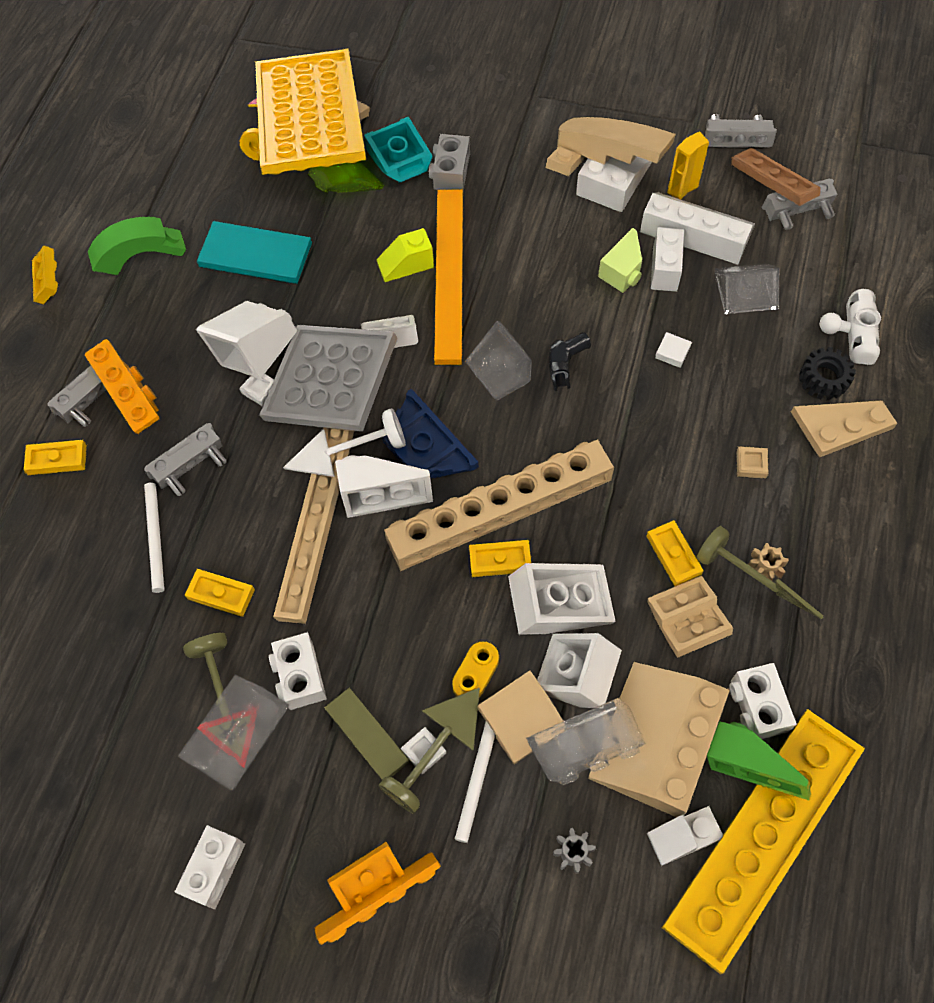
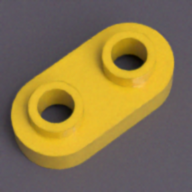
[453,642,499,698]

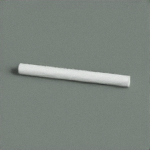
[144,483,165,593]
[455,722,495,843]

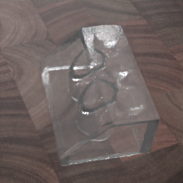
[178,675,289,792]
[527,698,646,785]

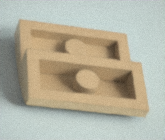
[648,576,733,658]
[478,671,566,764]

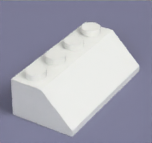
[640,192,755,265]

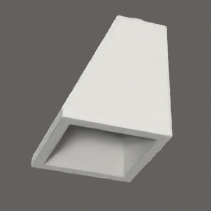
[196,301,297,379]

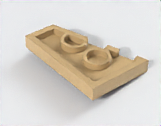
[791,401,897,458]

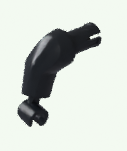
[549,332,591,391]

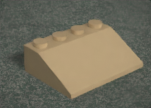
[588,662,730,817]

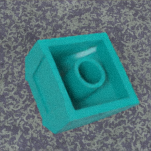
[364,117,432,182]

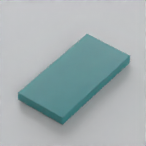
[197,221,312,284]

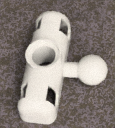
[819,289,881,365]

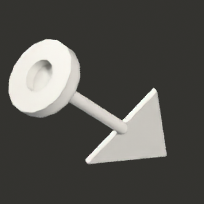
[283,408,406,477]

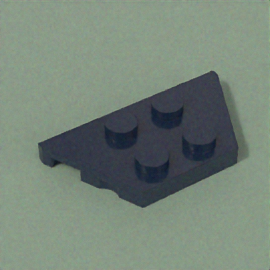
[382,389,479,479]

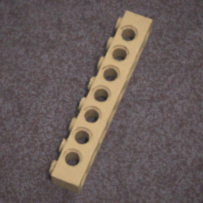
[384,439,614,571]

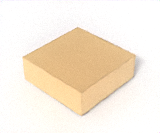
[737,447,769,478]

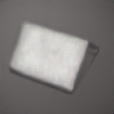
[715,263,779,314]
[465,321,532,400]

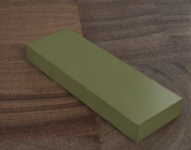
[324,688,409,780]

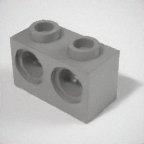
[429,134,470,190]

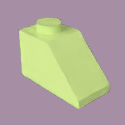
[598,228,642,293]

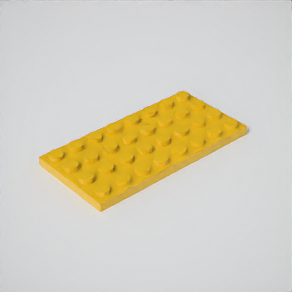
[256,49,366,175]

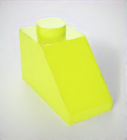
[377,228,434,282]

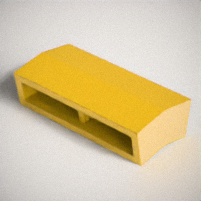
[667,131,709,199]

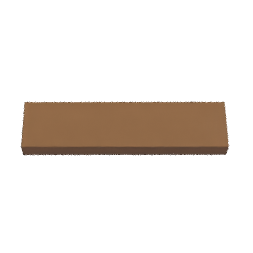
[732,148,821,206]

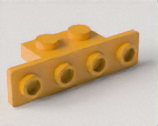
[85,339,159,434]
[314,842,440,945]

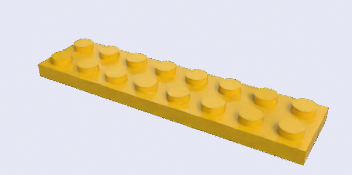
[661,709,865,974]

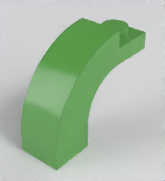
[88,217,186,275]

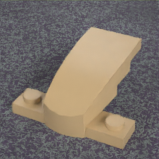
[545,117,676,176]

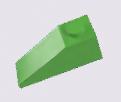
[707,721,811,800]

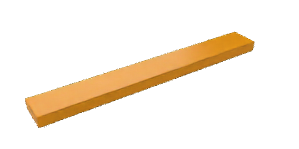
[434,189,463,365]

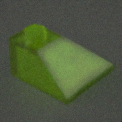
[308,161,384,193]

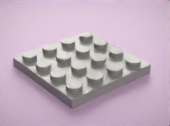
[259,325,397,432]

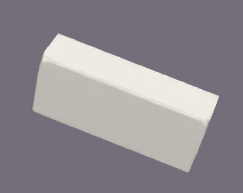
[361,315,418,348]

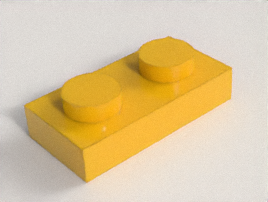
[32,246,58,305]
[24,440,87,475]
[646,520,704,586]
[469,540,531,577]
[185,569,255,617]

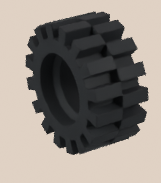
[799,347,856,400]

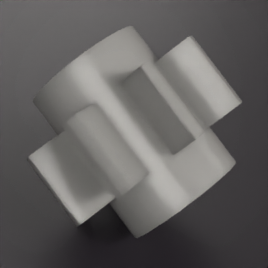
[553,828,596,874]

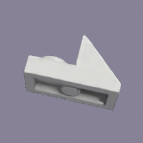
[647,806,723,866]

